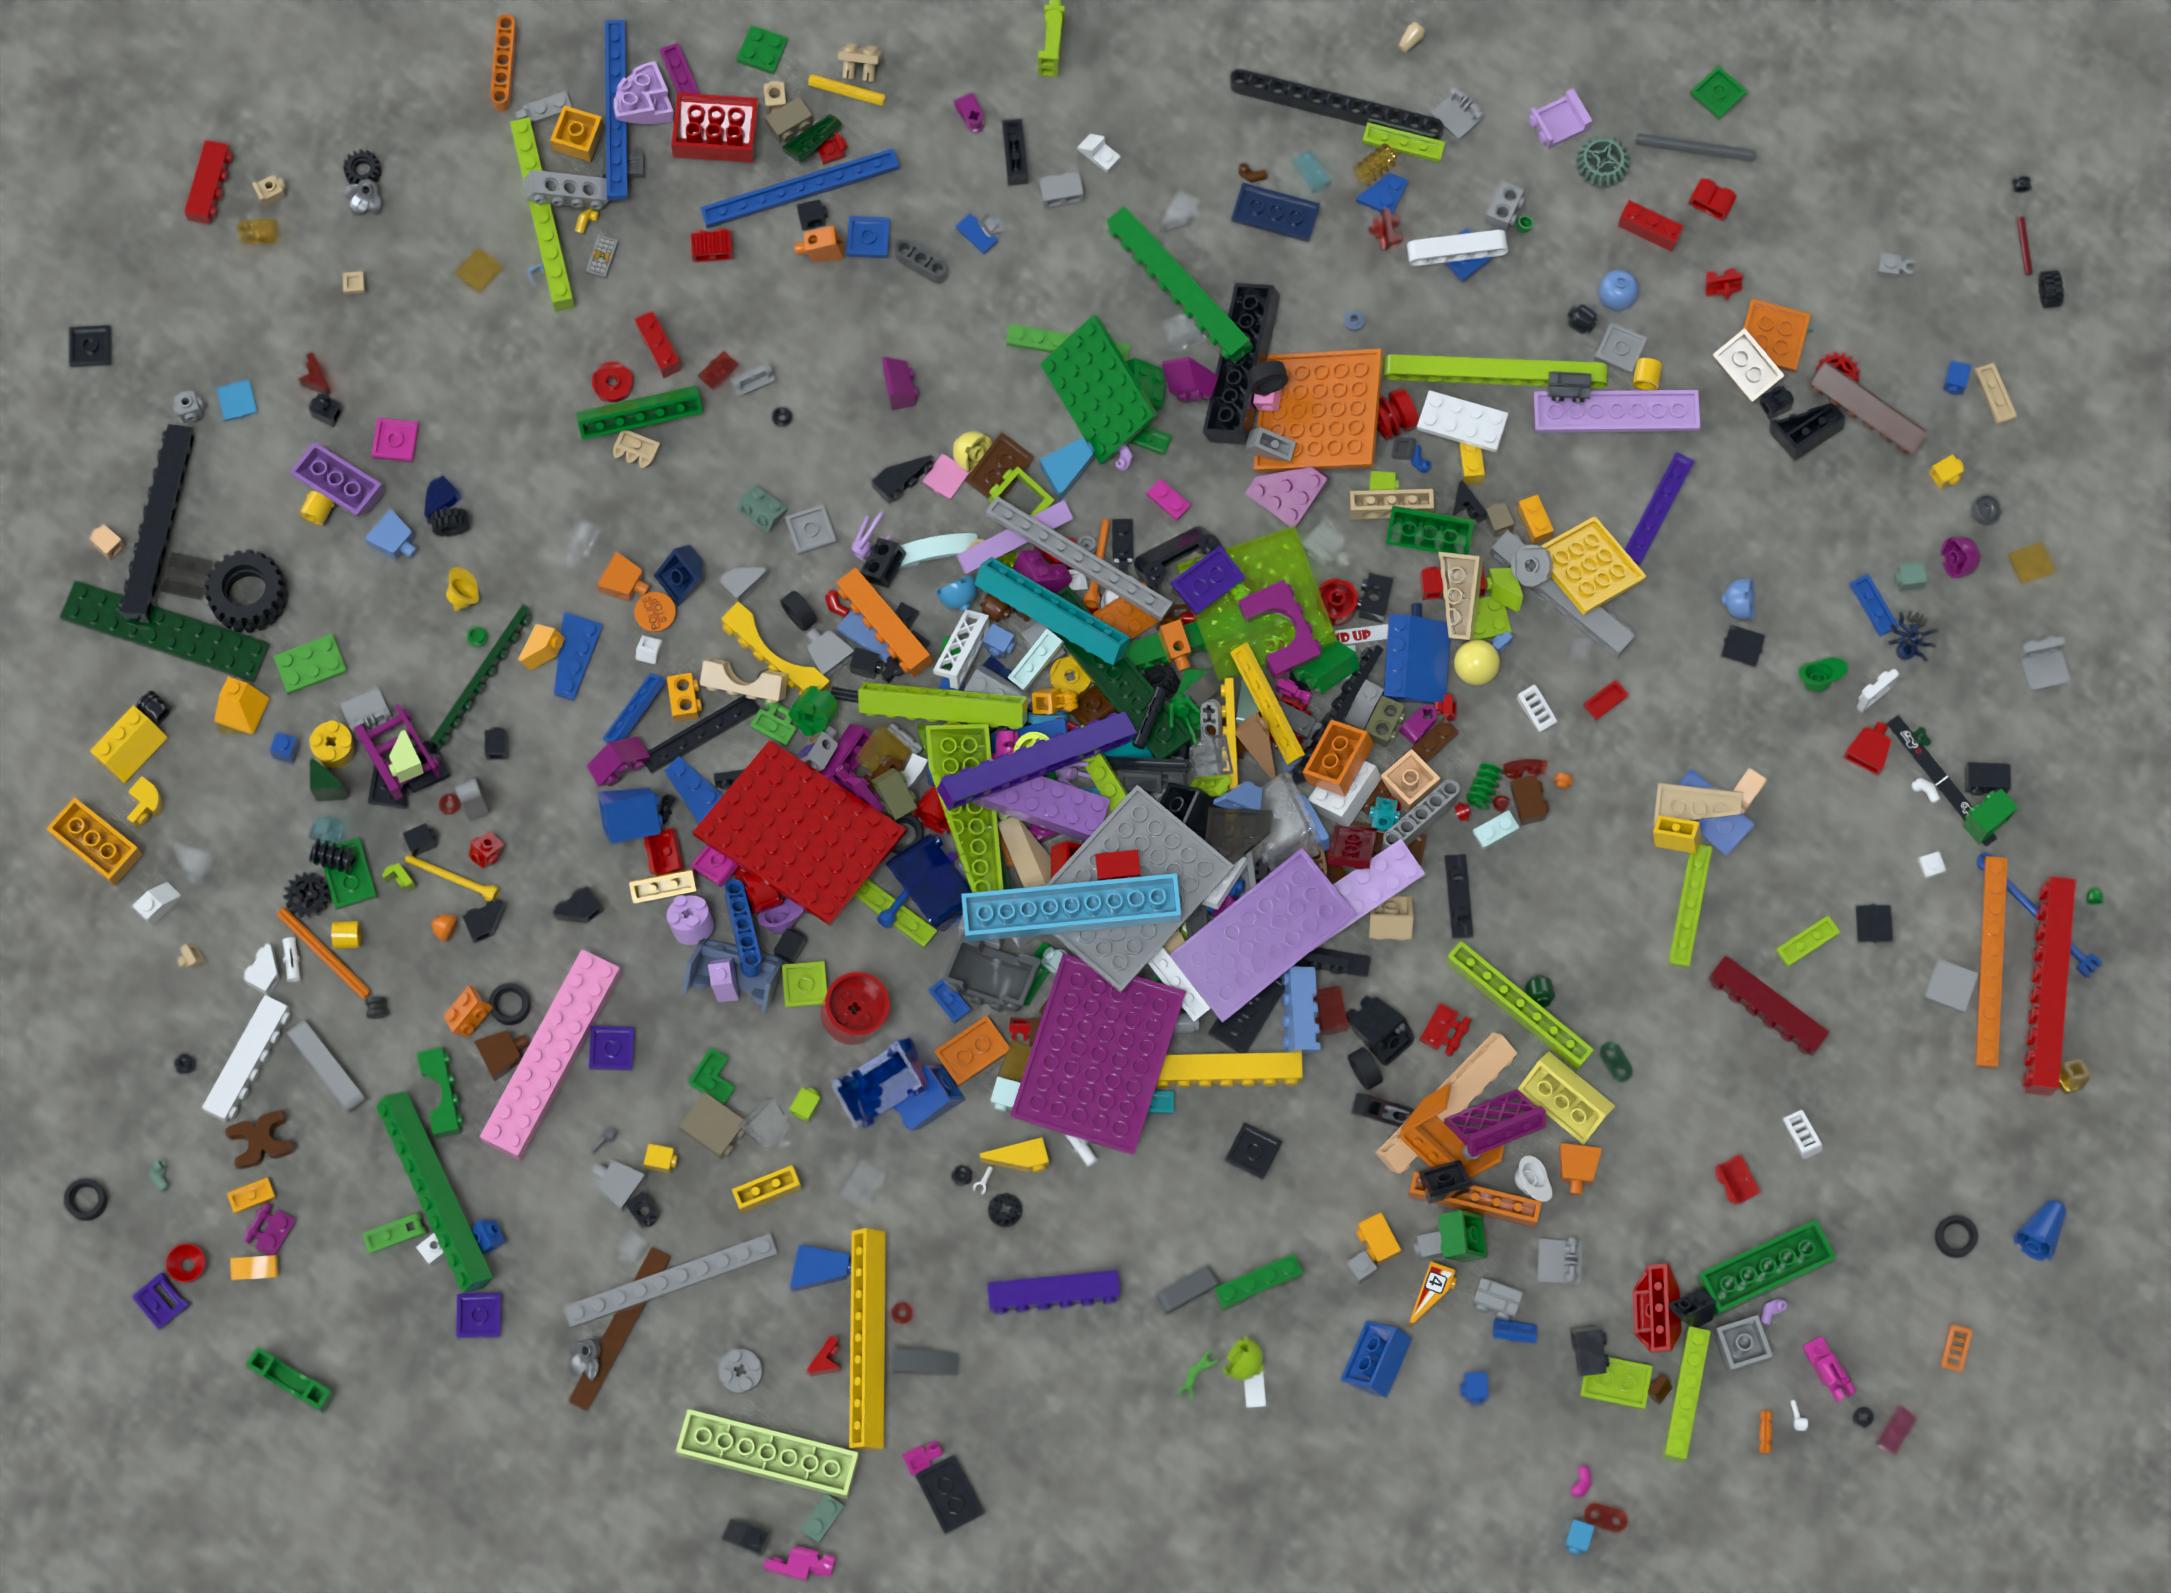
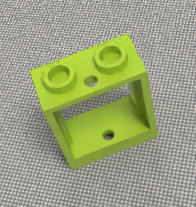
[987,467,1054,517]

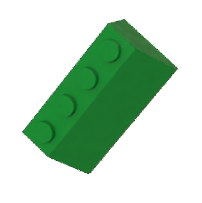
[1385,505,1475,555]

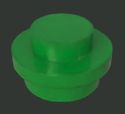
[467,626,488,647]

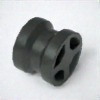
[365,997,388,1019]

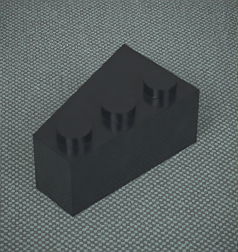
[1769,403,1845,461]

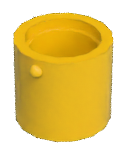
[1632,358,1663,390]
[299,491,335,526]
[331,921,361,949]

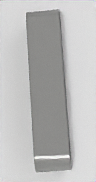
[1381,779,1460,851]
[286,1019,366,1113]

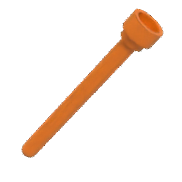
[1083,518,1110,609]

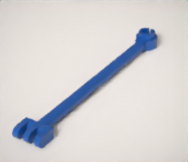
[1976,852,2102,978]

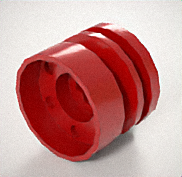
[1377,387,1419,441]

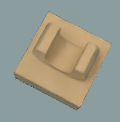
[177,944,207,968]

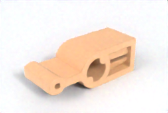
[1733,768,1767,814]

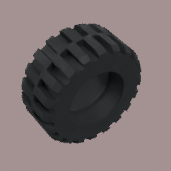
[205,549,289,633]

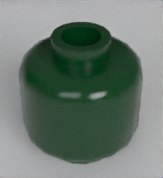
[1525,975,1555,1008]

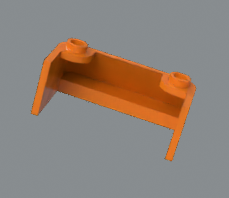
[1400,1084,1505,1178]

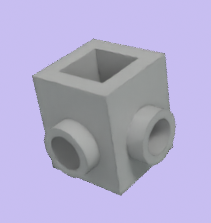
[172,391,204,424]

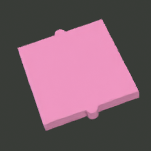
[922,453,971,500]

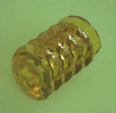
[1352,143,1397,186]

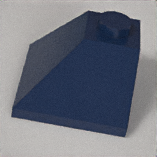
[653,545,703,606]

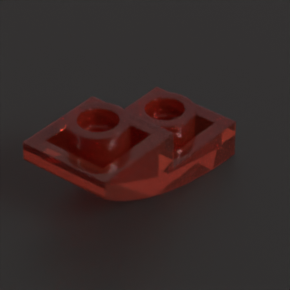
[1501,759,1547,779]

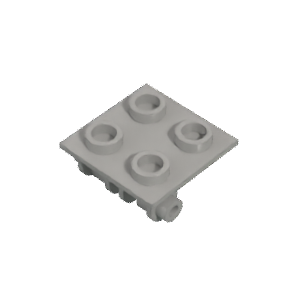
[1430,87,1487,139]
[340,687,392,741]
[1537,1238,1583,1285]

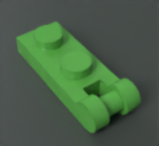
[362,1213,427,1255]

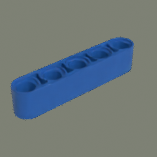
[725,879,761,978]

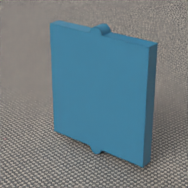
[216,380,258,421]

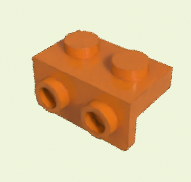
[443,985,493,1037]

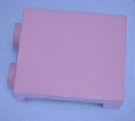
[1528,88,1592,149]

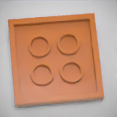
[1743,298,1811,372]

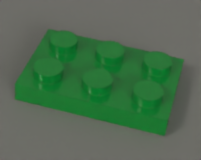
[323,837,377,910]

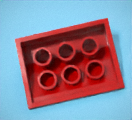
[671,93,758,163]

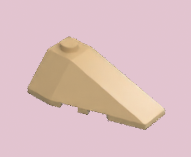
[997,817,1051,888]

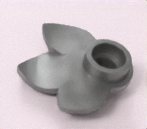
[343,179,382,216]
[569,1339,601,1381]

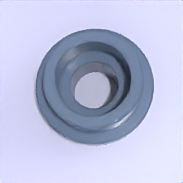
[1344,311,1364,331]

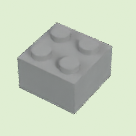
[1713,1315,1773,1374]

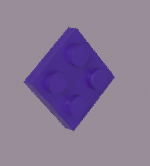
[589,1026,635,1071]
[456,1293,502,1339]

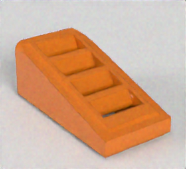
[1940,1323,1973,1372]

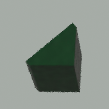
[309,758,349,802]

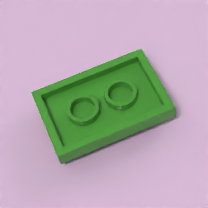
[273,634,348,695]

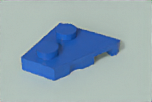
[1356,173,1408,217]

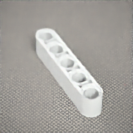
[1407,230,1508,266]

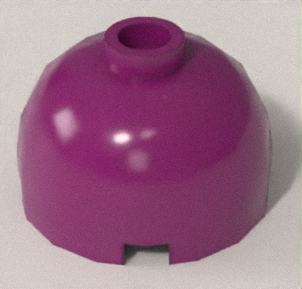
[1941,536,1981,578]

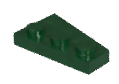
[782,114,842,163]

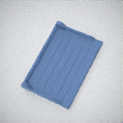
[836,610,912,663]

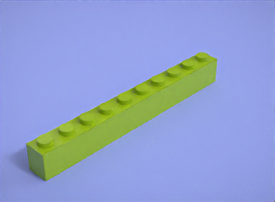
[510,117,575,312]

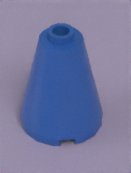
[2013,1200,2067,1261]

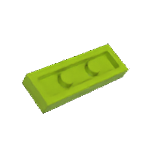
[1188,775,1232,796]
[1775,915,1840,968]

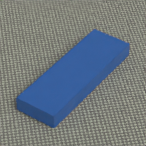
[1849,574,1899,637]

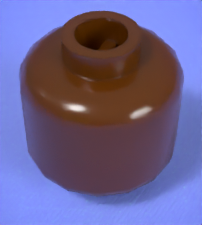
[980,593,1012,623]

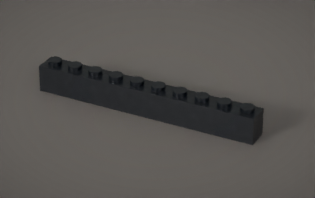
[119,424,196,623]

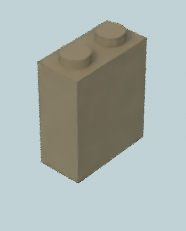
[679,1092,748,1160]

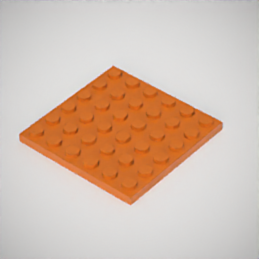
[1253,348,1383,473]

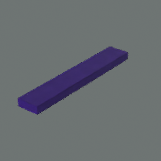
[1625,452,1695,566]

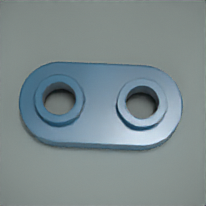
[1027,711,1069,725]

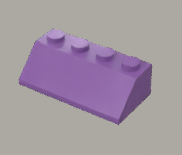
[289,442,384,517]

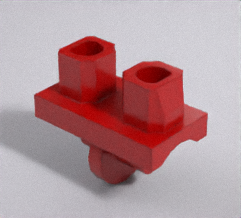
[1705,268,1743,300]

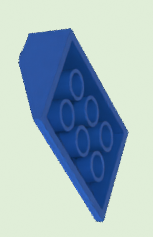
[1383,614,1450,705]

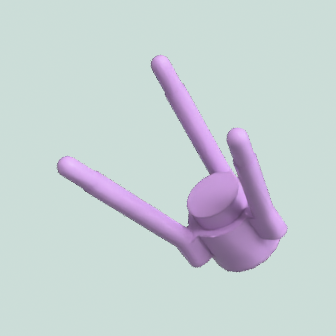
[850,512,891,560]
[1055,762,1092,788]

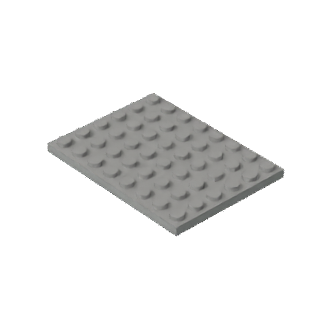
[1045,785,1234,993]

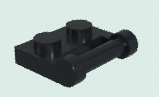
[368,765,408,809]

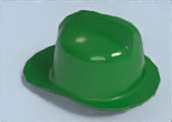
[1798,657,1848,692]

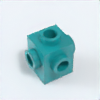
[1369,797,1400,831]

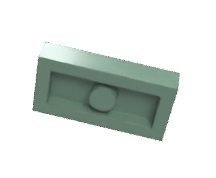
[801,1493,845,1543]

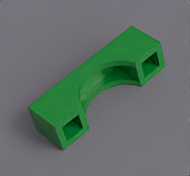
[416,1047,464,1139]
[1214,1253,1303,1312]
[245,1347,335,1413]

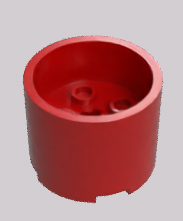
[820,972,890,1045]

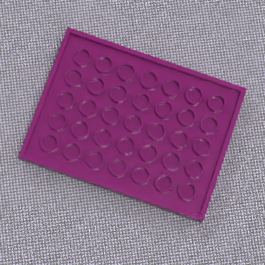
[1010,953,1186,1156]

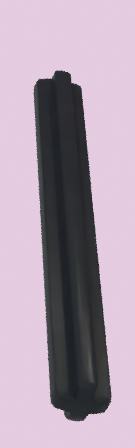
[1105,756,1192,772]

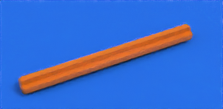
[277,907,371,999]

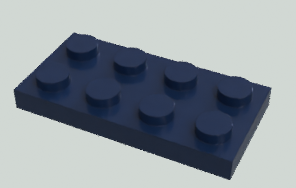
[1231,182,1320,242]

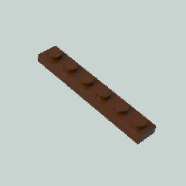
[1361,717,1459,816]

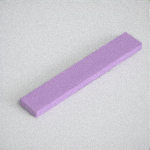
[956,500,1073,574]

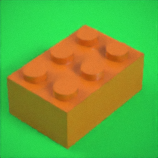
[1302,720,1374,797]

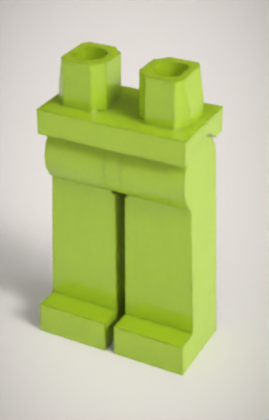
[1038,0,1065,77]

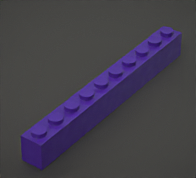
[937,712,1137,811]

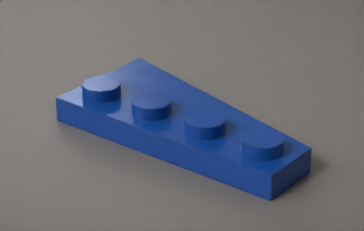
[664,756,723,824]

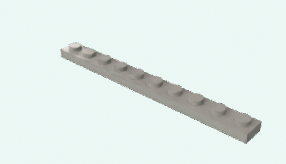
[985,497,1173,621]
[563,1233,778,1328]

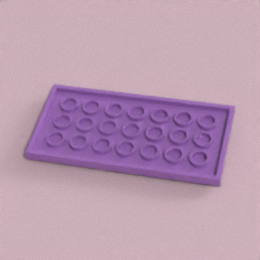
[1169,848,1356,1022]

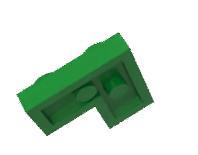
[687,1047,736,1106]

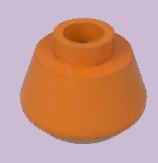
[431,914,458,942]

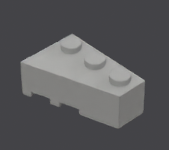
[964,664,1032,709]

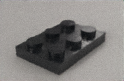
[915,1455,984,1535]

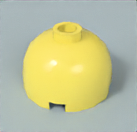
[953,431,992,472]

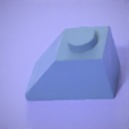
[1213,781,1263,817]

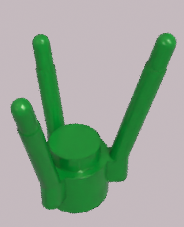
[1168,695,1201,745]

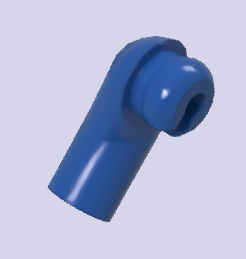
[1411,445,1432,473]

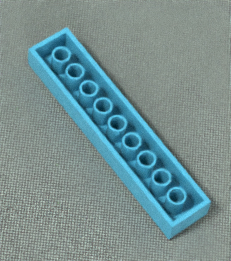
[961,873,1181,942]

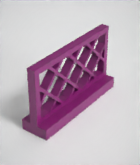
[1444,1089,1546,1157]

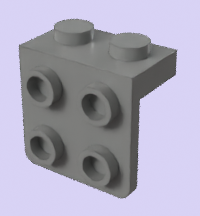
[2018,635,2070,691]

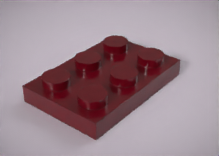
[1327,825,1377,869]

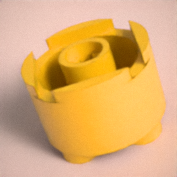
[309,720,356,769]

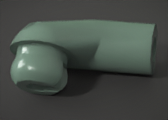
[149,1159,170,1193]

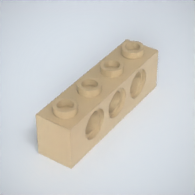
[1349,489,1434,520]

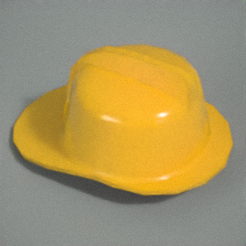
[446,567,479,611]

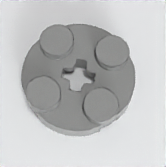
[1511,545,1553,586]
[718,1349,763,1394]

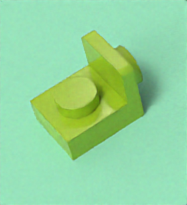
[382,862,416,892]

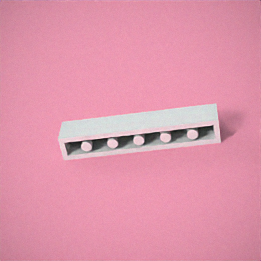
[202,995,291,1123]

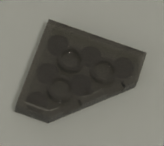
[1205,808,1273,865]

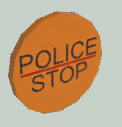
[634,592,676,632]

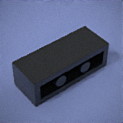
[1002,118,1028,186]

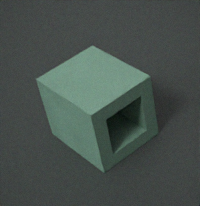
[1894,562,1928,591]

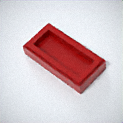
[1583,679,1629,721]

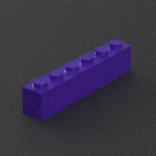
[987,1270,1120,1315]

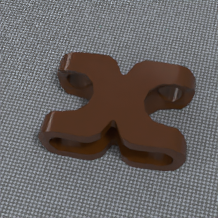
[225,1110,296,1170]

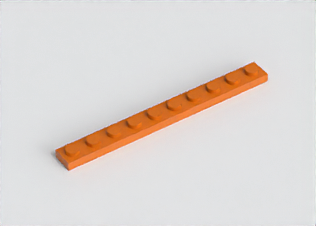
[1975,856,2008,1068]

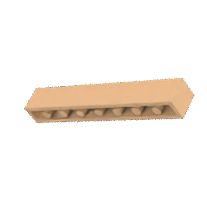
[1375,1032,1517,1174]

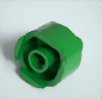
[788,686,839,736]

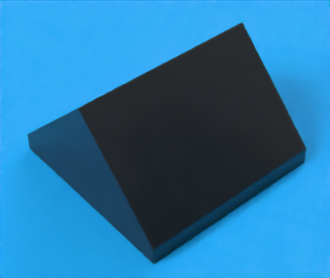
[1418,1160,1472,1204]

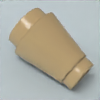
[1398,22,1426,53]

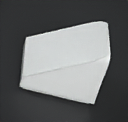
[636,635,663,664]

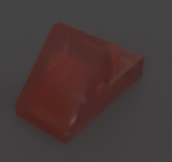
[298,352,332,395]

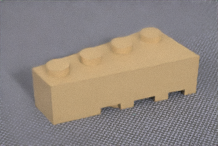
[1438,552,1484,641]

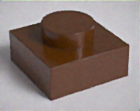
[1648,1375,1673,1405]

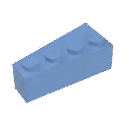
[1282,966,1321,1055]

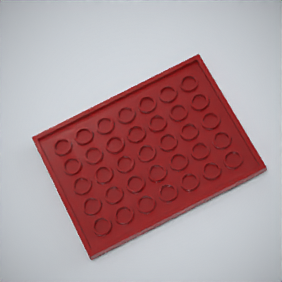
[693,740,906,926]

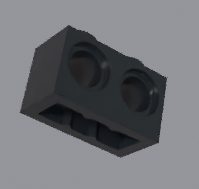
[860,537,907,588]

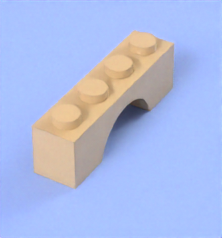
[700,658,789,703]

